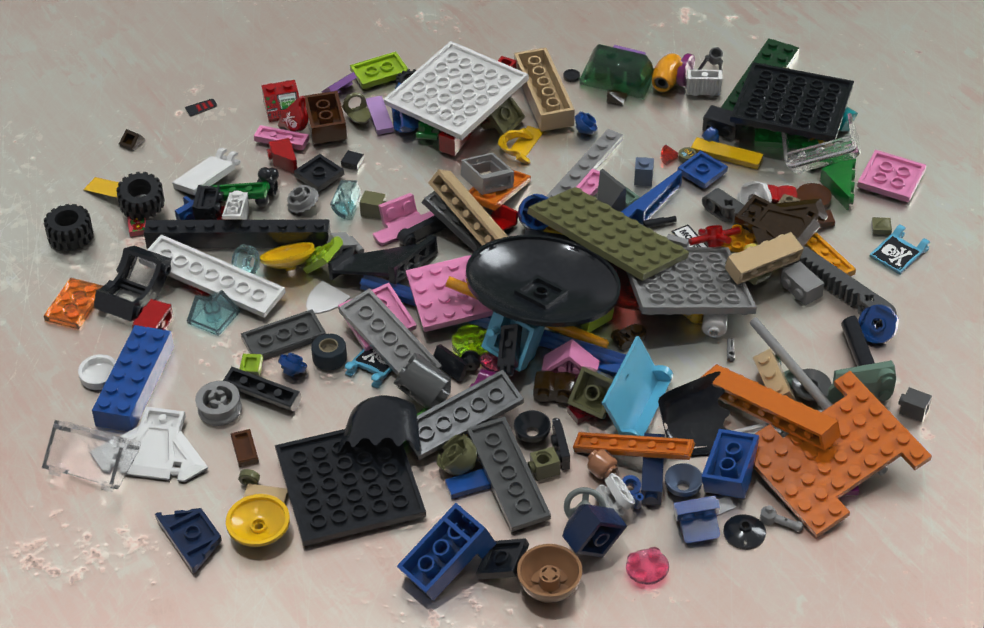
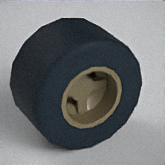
[311,333,347,371]

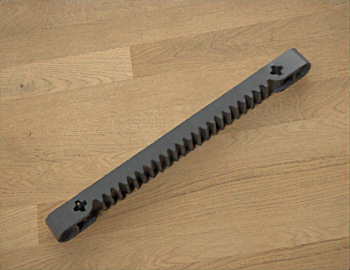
[702,188,897,327]

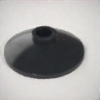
[723,514,766,550]

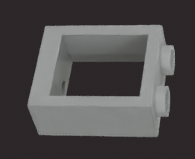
[461,152,514,195]

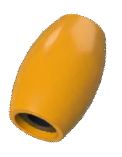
[652,53,683,92]

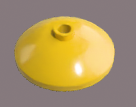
[260,242,315,271]
[226,494,290,547]

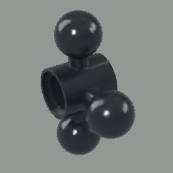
[255,167,279,207]

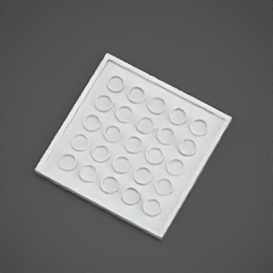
[383,41,529,140]

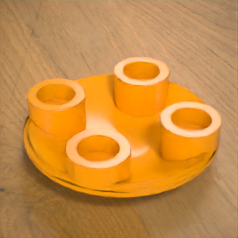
[721,224,756,252]

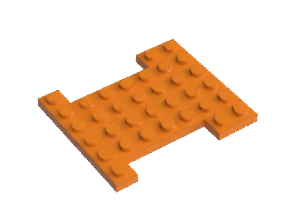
[753,371,932,538]

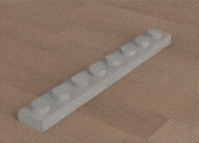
[546,129,623,198]

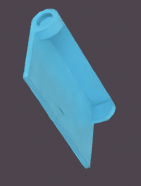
[602,336,673,436]

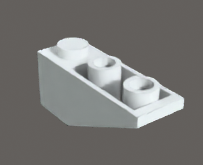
[222,191,249,220]

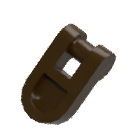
[611,324,646,350]

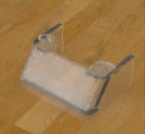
[782,113,861,173]

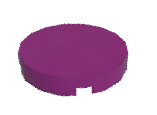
[676,53,695,88]

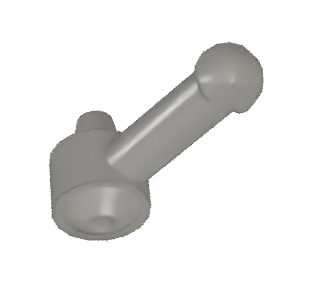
[760,505,803,532]

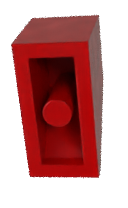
[267,138,297,173]

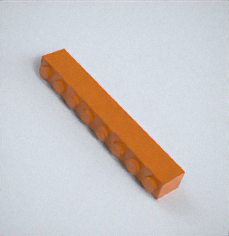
[700,364,841,450]

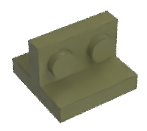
[480,96,525,136]

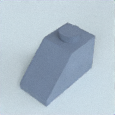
[634,157,654,186]

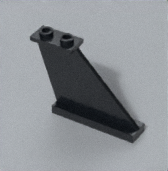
[328,235,438,284]

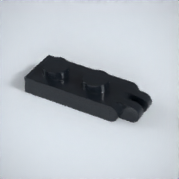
[497,324,522,376]
[551,418,570,470]

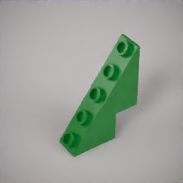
[820,140,857,210]

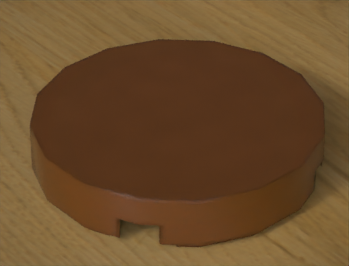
[797,183,832,209]

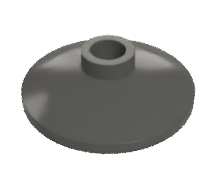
[792,369,832,401]

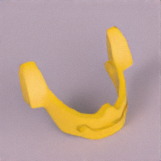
[498,128,533,164]

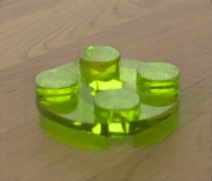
[451,325,488,358]

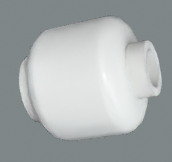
[702,314,728,338]

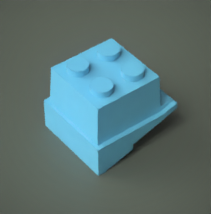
[481,311,545,372]

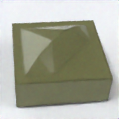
[871,217,892,235]

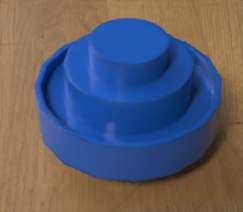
[575,111,598,135]
[278,353,307,376]

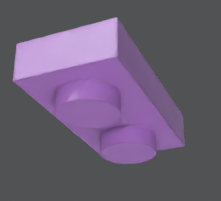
[321,72,357,93]

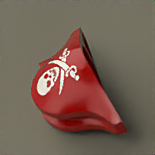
[278,96,308,132]

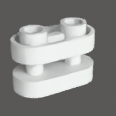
[594,473,635,517]

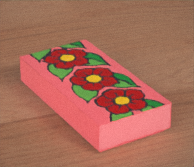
[127,216,146,237]

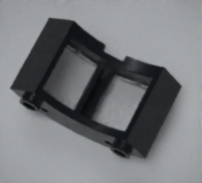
[93,246,172,322]

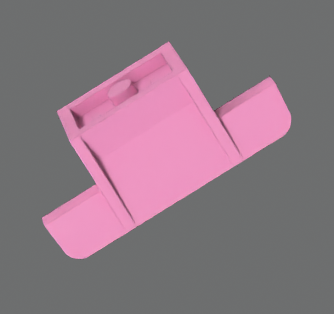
[373,193,434,246]

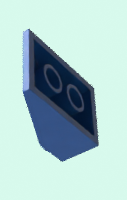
[701,429,759,499]

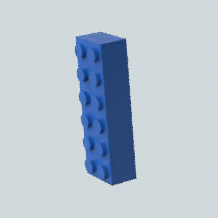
[92,325,174,432]

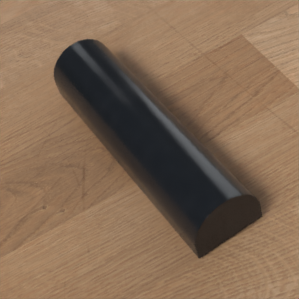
[841,315,875,366]
[223,367,301,412]

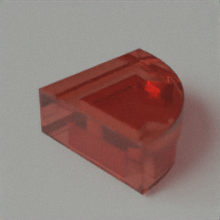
[661,145,678,165]

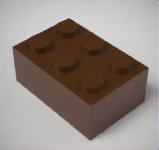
[305,91,347,144]

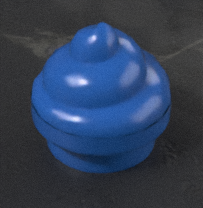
[702,126,719,143]

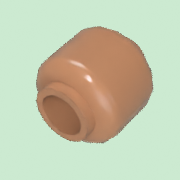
[587,449,618,480]

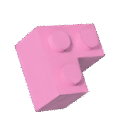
[541,339,599,380]

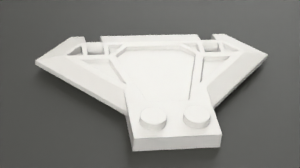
[90,407,208,482]

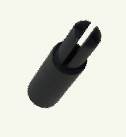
[643,216,677,228]

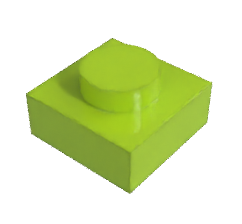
[240,353,264,375]

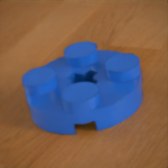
[858,305,899,343]

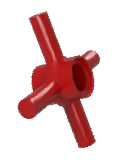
[688,225,741,247]

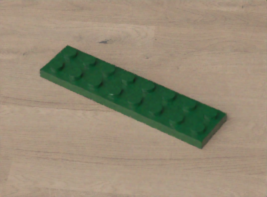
[721,38,799,130]

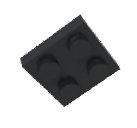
[294,154,345,192]
[476,538,529,579]

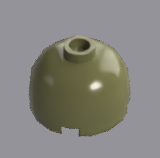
[437,434,477,476]

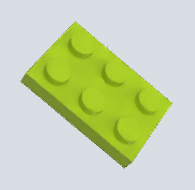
[350,52,408,89]

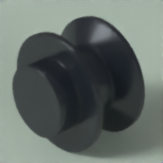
[461,350,481,371]

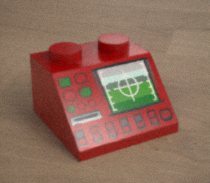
[261,80,299,122]

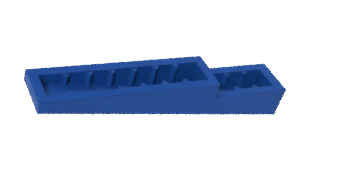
[621,170,682,225]

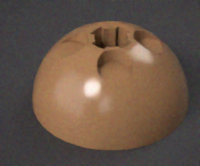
[517,544,582,603]

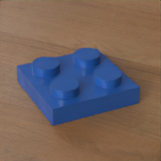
[677,150,728,189]

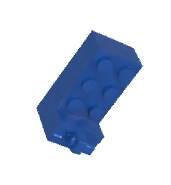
[397,503,497,601]

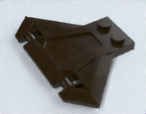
[735,195,828,247]

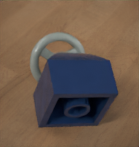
[562,487,627,557]

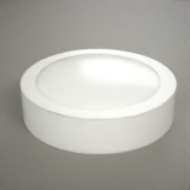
[78,354,116,390]

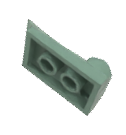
[827,360,896,403]

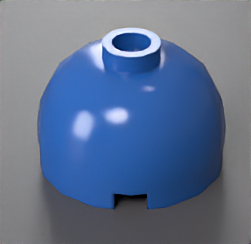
[518,194,548,231]

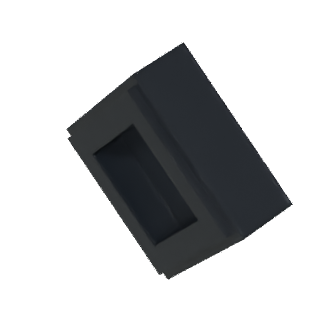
[341,150,364,170]

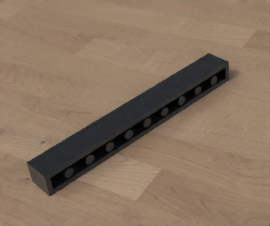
[144,219,331,249]

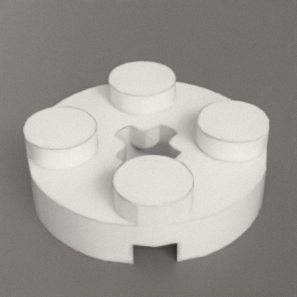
[737,181,772,205]

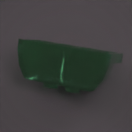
[579,44,654,99]

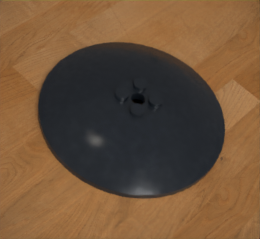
[465,235,621,327]

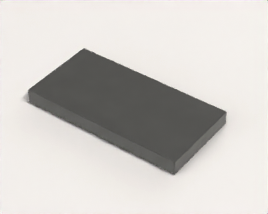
[241,309,326,360]

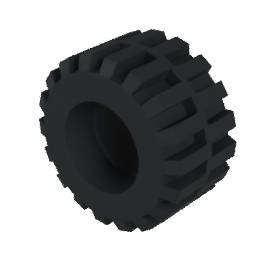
[116,172,165,221]
[44,204,93,251]

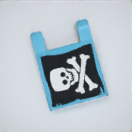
[870,224,930,274]
[345,349,392,388]

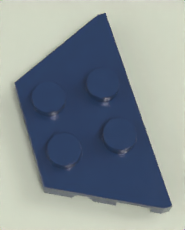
[155,508,222,573]

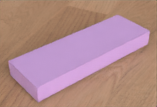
[366,96,394,135]

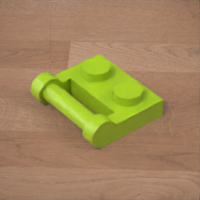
[302,236,343,274]

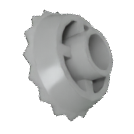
[287,185,319,214]

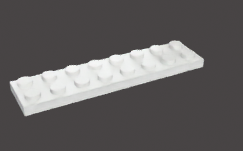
[139,235,286,318]

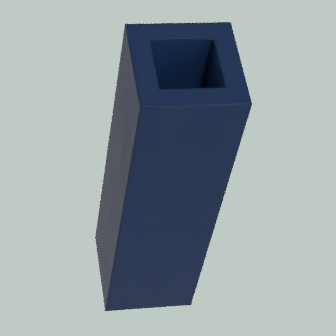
[641,433,665,505]

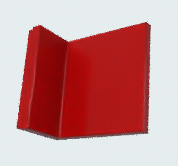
[490,204,518,231]

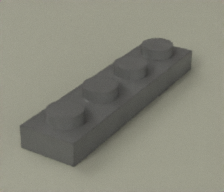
[421,191,482,252]

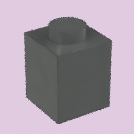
[898,387,932,422]

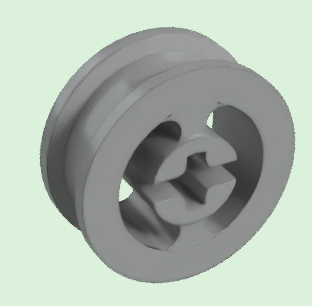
[195,381,242,426]

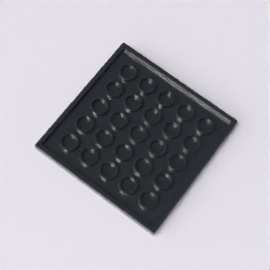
[730,62,854,143]
[275,429,426,547]

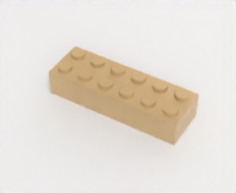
[514,47,575,131]

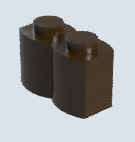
[533,371,576,403]

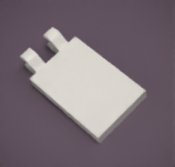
[172,148,241,195]

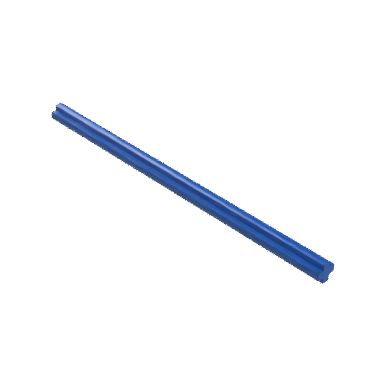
[360,275,626,365]

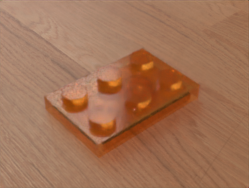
[44,278,103,329]

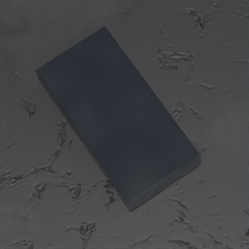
[433,344,469,381]

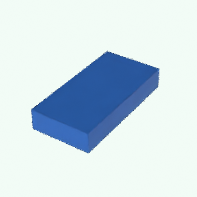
[445,469,491,499]

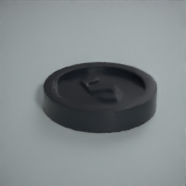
[563,69,580,82]

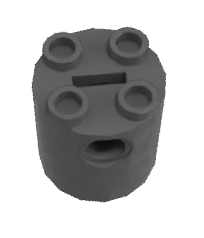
[393,353,451,410]

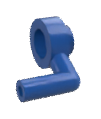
[622,475,644,509]

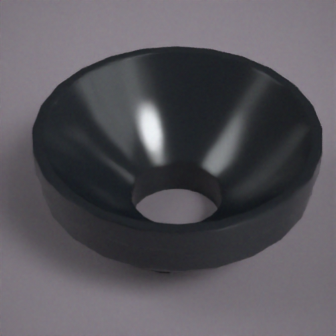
[514,410,551,443]

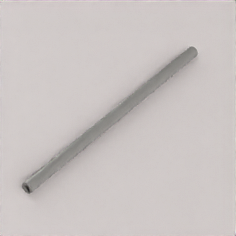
[750,317,888,475]

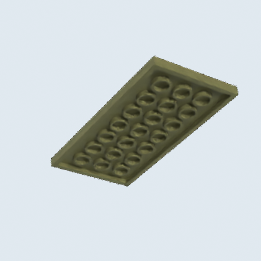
[527,187,689,281]

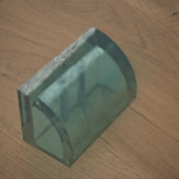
[330,180,362,220]

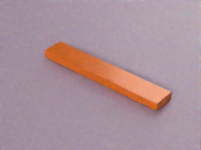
[573,432,695,460]

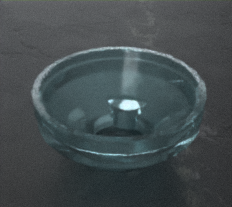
[231,244,260,274]

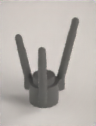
[697,47,723,78]

